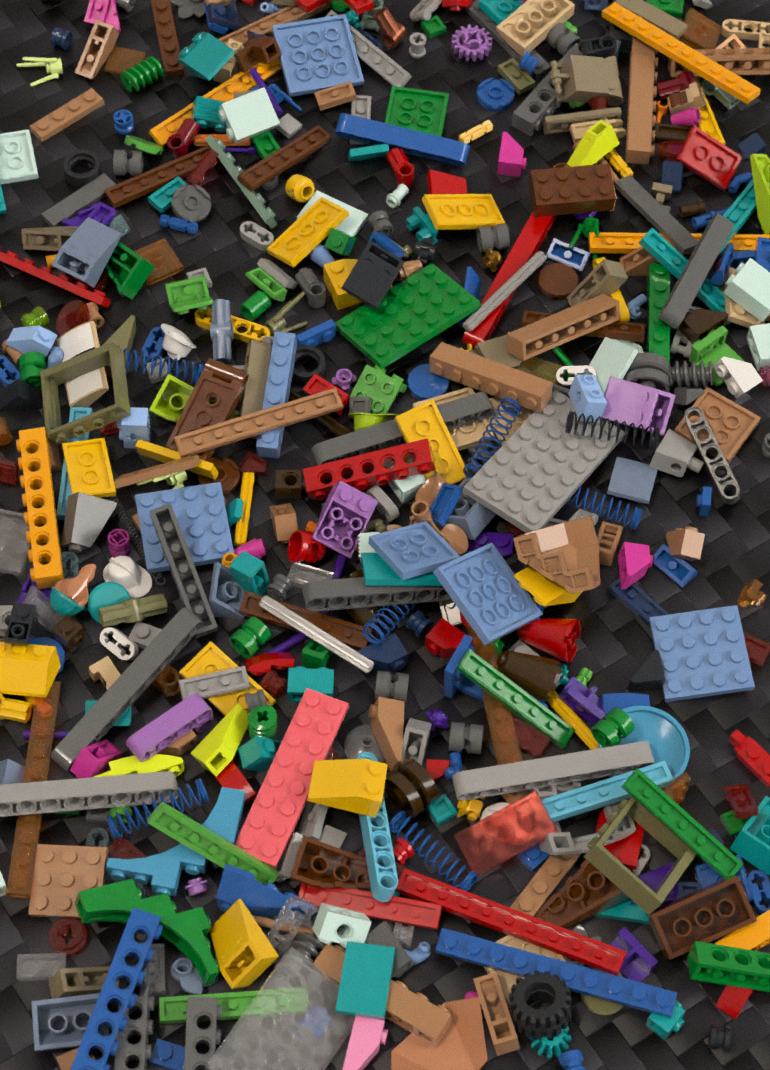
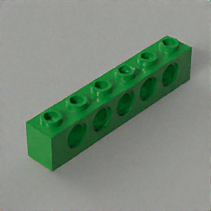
[687,941,770,992]

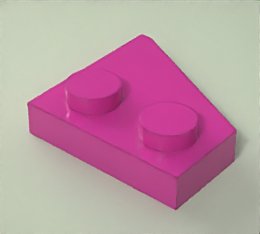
[84,0,121,32]

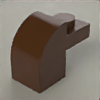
[234,36,282,72]

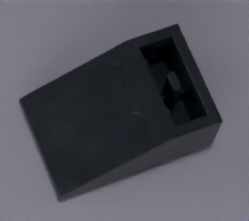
[341,241,405,310]

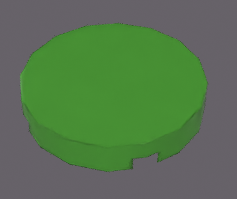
[124,135,163,155]

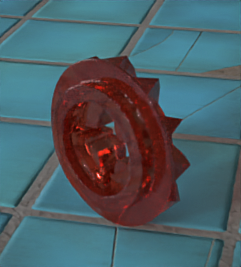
[49,917,87,956]

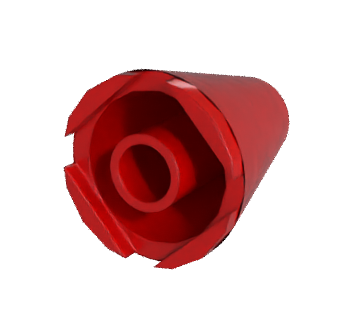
[517,618,581,662]

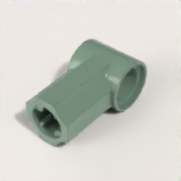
[702,79,739,110]

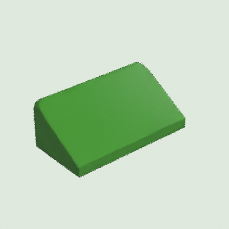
[245,267,287,302]

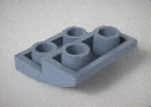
[607,457,658,504]

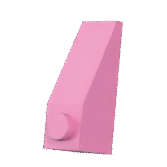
[343,1016,388,1070]

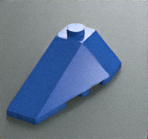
[216,864,316,918]

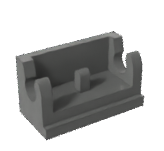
[366,921,415,978]

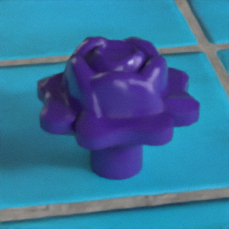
[426,709,449,733]

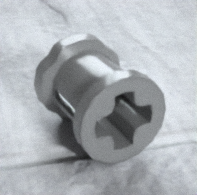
[409,33,427,58]

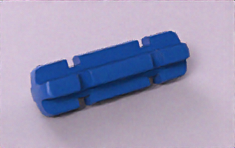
[159,214,198,234]

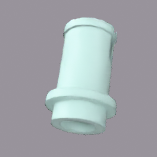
[386,184,409,208]

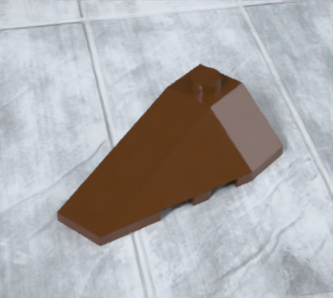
[290,836,387,890]
[535,848,629,928]

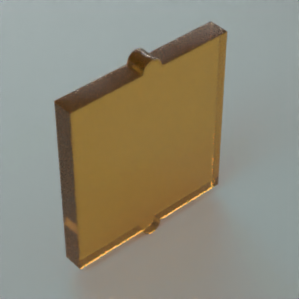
[105,46,146,74]

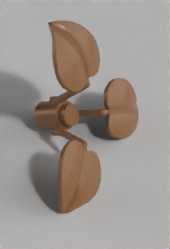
[382,472,469,555]

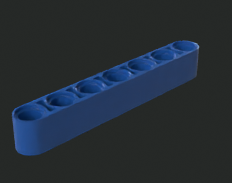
[335,113,470,166]

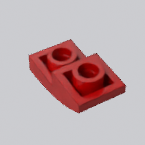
[244,652,295,675]
[214,761,257,805]

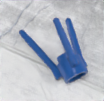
[268,84,301,120]

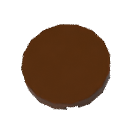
[538,263,578,299]
[198,457,240,496]

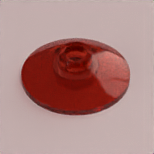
[56,300,89,336]

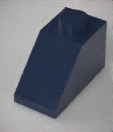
[357,633,408,672]

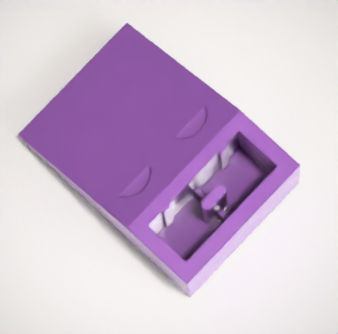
[601,376,676,436]
[312,480,378,559]

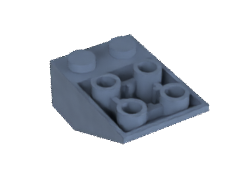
[52,217,122,288]

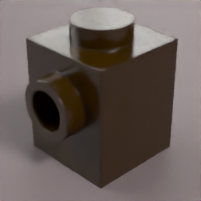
[51,614,85,654]

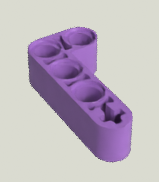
[126,693,213,762]

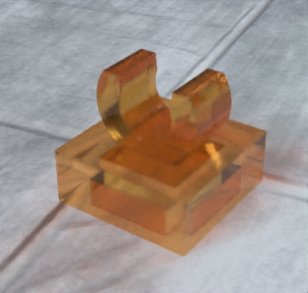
[737,579,767,607]

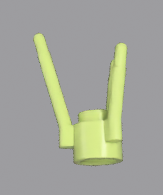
[16,57,63,87]
[136,470,187,489]

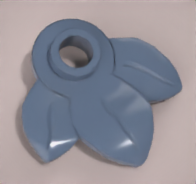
[171,958,218,995]

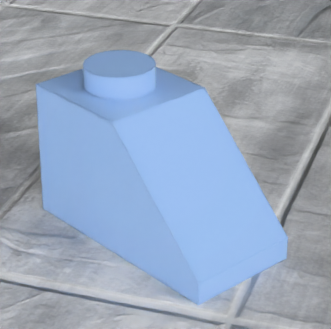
[6,325,57,358]

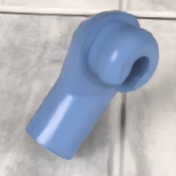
[260,2,283,15]
[627,294,647,319]
[47,347,64,368]
[404,942,431,965]

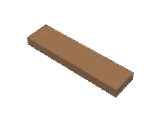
[114,454,200,488]

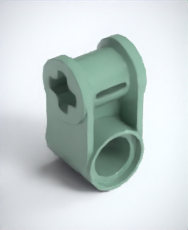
[361,0,383,33]

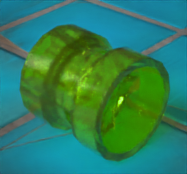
[20,305,49,327]

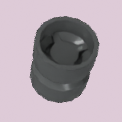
[546,23,582,57]
[113,149,144,176]
[476,223,510,253]
[375,670,409,703]
[448,722,484,755]

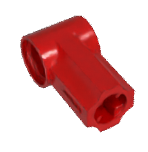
[386,147,414,188]

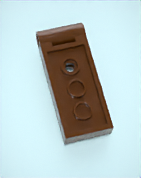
[165,358,249,462]

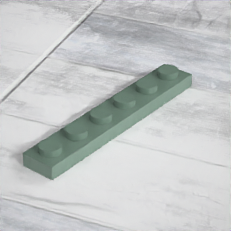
[205,134,278,229]

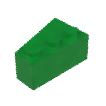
[105,241,155,300]

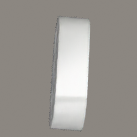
[556,365,597,386]
[100,627,139,661]

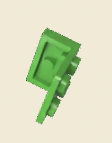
[165,275,213,315]
[689,325,745,386]
[349,364,408,414]

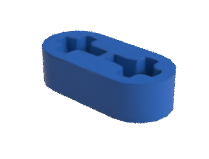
[142,327,165,363]
[0,355,21,388]
[747,870,770,915]

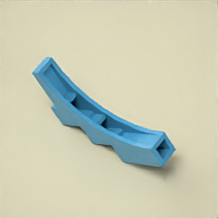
[106,787,246,896]

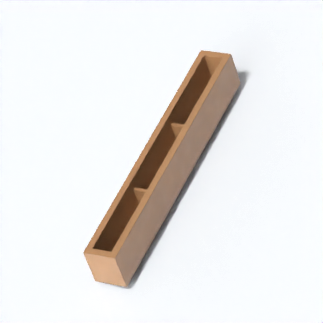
[625,36,658,164]

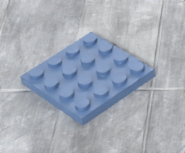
[272,14,364,97]
[135,482,234,573]
[433,542,543,645]
[649,605,755,702]

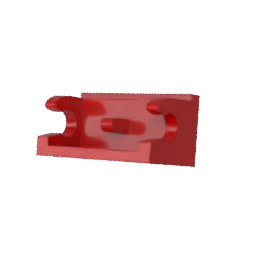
[303,374,349,416]

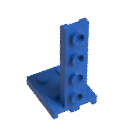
[444,634,548,720]

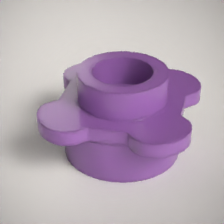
[332,369,356,390]
[185,877,208,896]

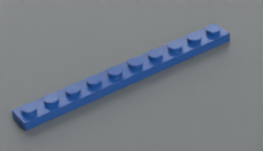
[435,928,677,1018]

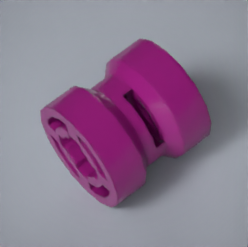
[108,529,131,558]

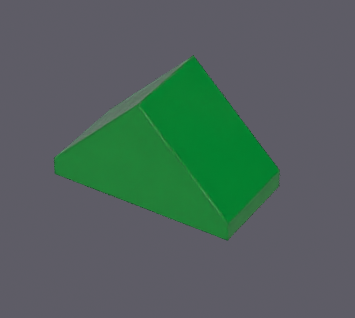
[302,640,332,669]

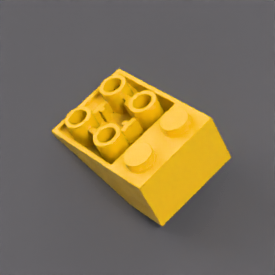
[514,566,582,606]
[210,899,279,989]

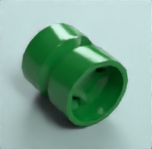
[19,352,47,389]
[229,616,271,659]
[591,707,635,748]

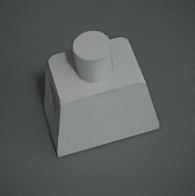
[649,429,704,477]

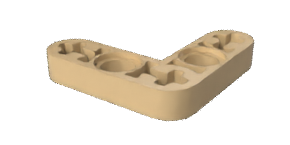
[721,19,770,48]

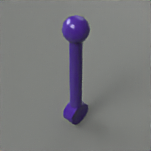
[224,147,256,155]

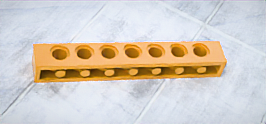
[16,427,64,589]

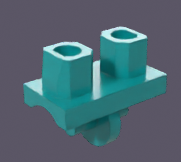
[406,206,438,245]

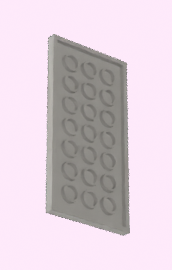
[462,390,625,533]

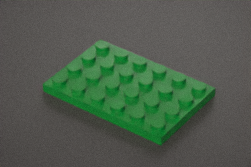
[335,263,481,369]

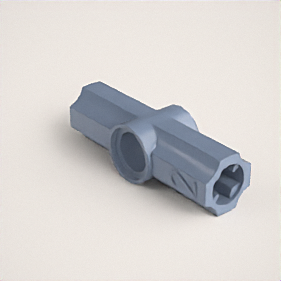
[210,299,233,364]

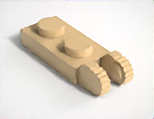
[570,118,626,144]

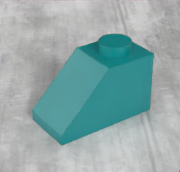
[230,551,270,596]

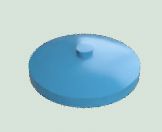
[597,706,690,790]

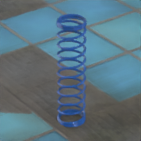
[118,346,204,385]
[463,398,522,478]
[567,486,643,530]
[362,603,418,644]
[106,778,210,840]
[389,811,478,891]

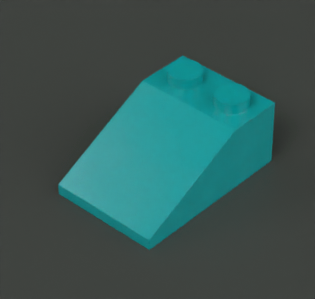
[177,32,236,81]
[730,796,770,875]

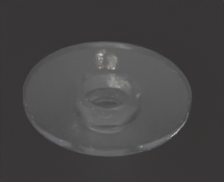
[344,725,385,763]

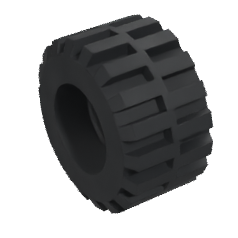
[509,971,572,1040]

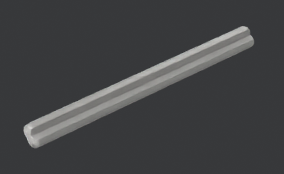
[463,251,547,332]
[259,595,374,673]

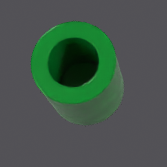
[239,290,271,321]

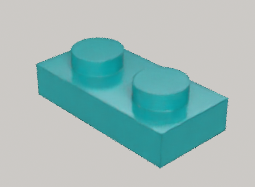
[148,176,187,213]

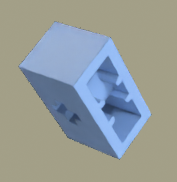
[568,374,607,422]
[118,407,151,449]

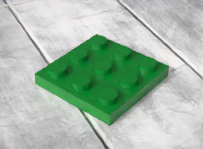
[385,86,449,137]

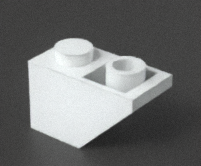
[713,357,763,399]

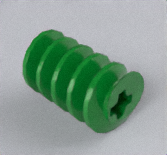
[120,56,164,92]
[248,705,278,740]

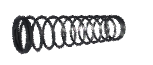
[565,411,660,450]

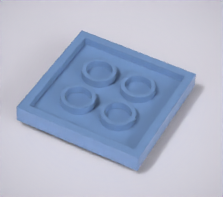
[368,521,461,580]

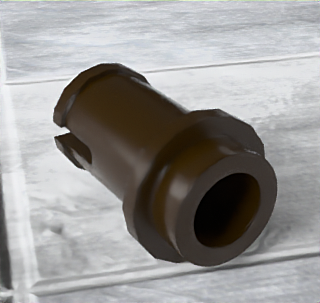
[679,200,706,218]

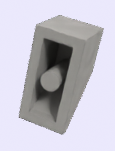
[397,718,432,769]

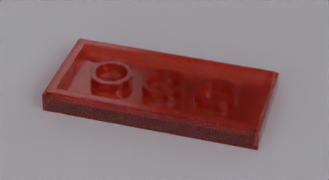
[454,790,558,876]

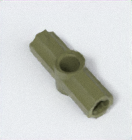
[98,594,168,627]

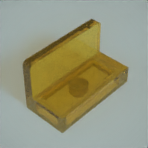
[517,357,563,385]

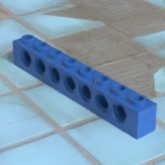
[70,907,163,1070]

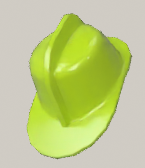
[349,412,398,432]

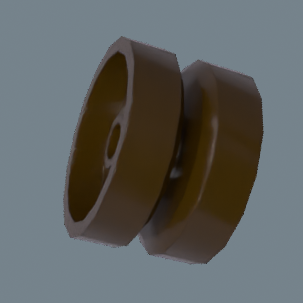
[384,758,440,818]

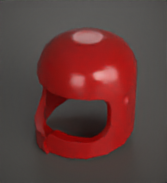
[287,530,326,563]

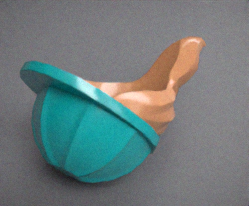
[50,564,96,616]

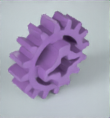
[451,25,493,61]

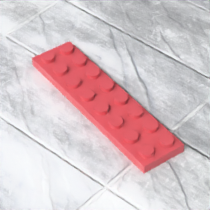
[234,688,349,869]

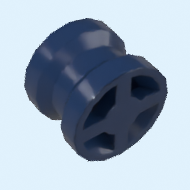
[51,27,73,50]
[406,610,434,638]

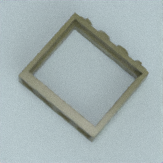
[40,342,131,444]
[584,796,696,915]

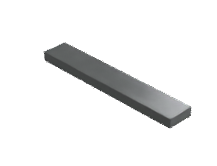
[614,175,698,255]

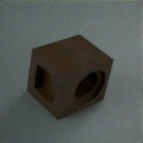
[275,470,306,499]

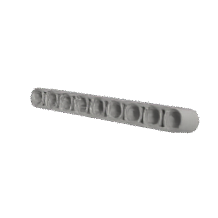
[452,741,655,801]
[0,771,179,817]

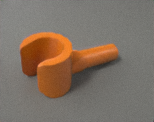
[655,101,669,123]

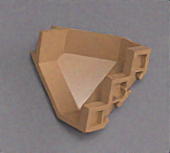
[513,516,600,594]

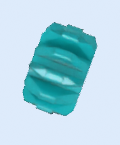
[529,1027,571,1060]

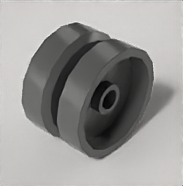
[624,352,670,392]

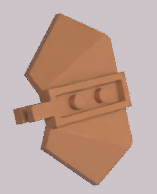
[391,997,488,1070]

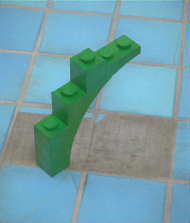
[75,879,219,985]

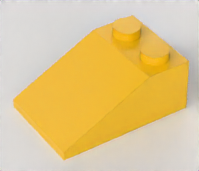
[323,259,393,310]
[307,759,388,818]

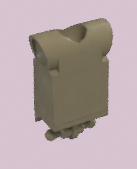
[549,55,624,106]

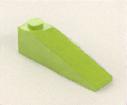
[750,154,770,235]
[149,374,238,422]

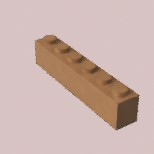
[507,294,620,361]
[429,342,553,413]
[311,944,452,1047]

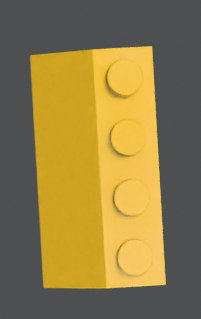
[0,641,61,698]

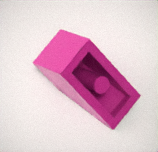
[497,132,527,177]
[618,542,653,589]
[70,739,123,779]

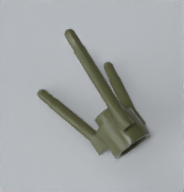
[265,292,308,336]

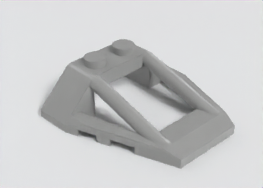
[529,782,636,855]

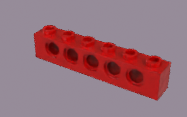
[303,438,436,500]

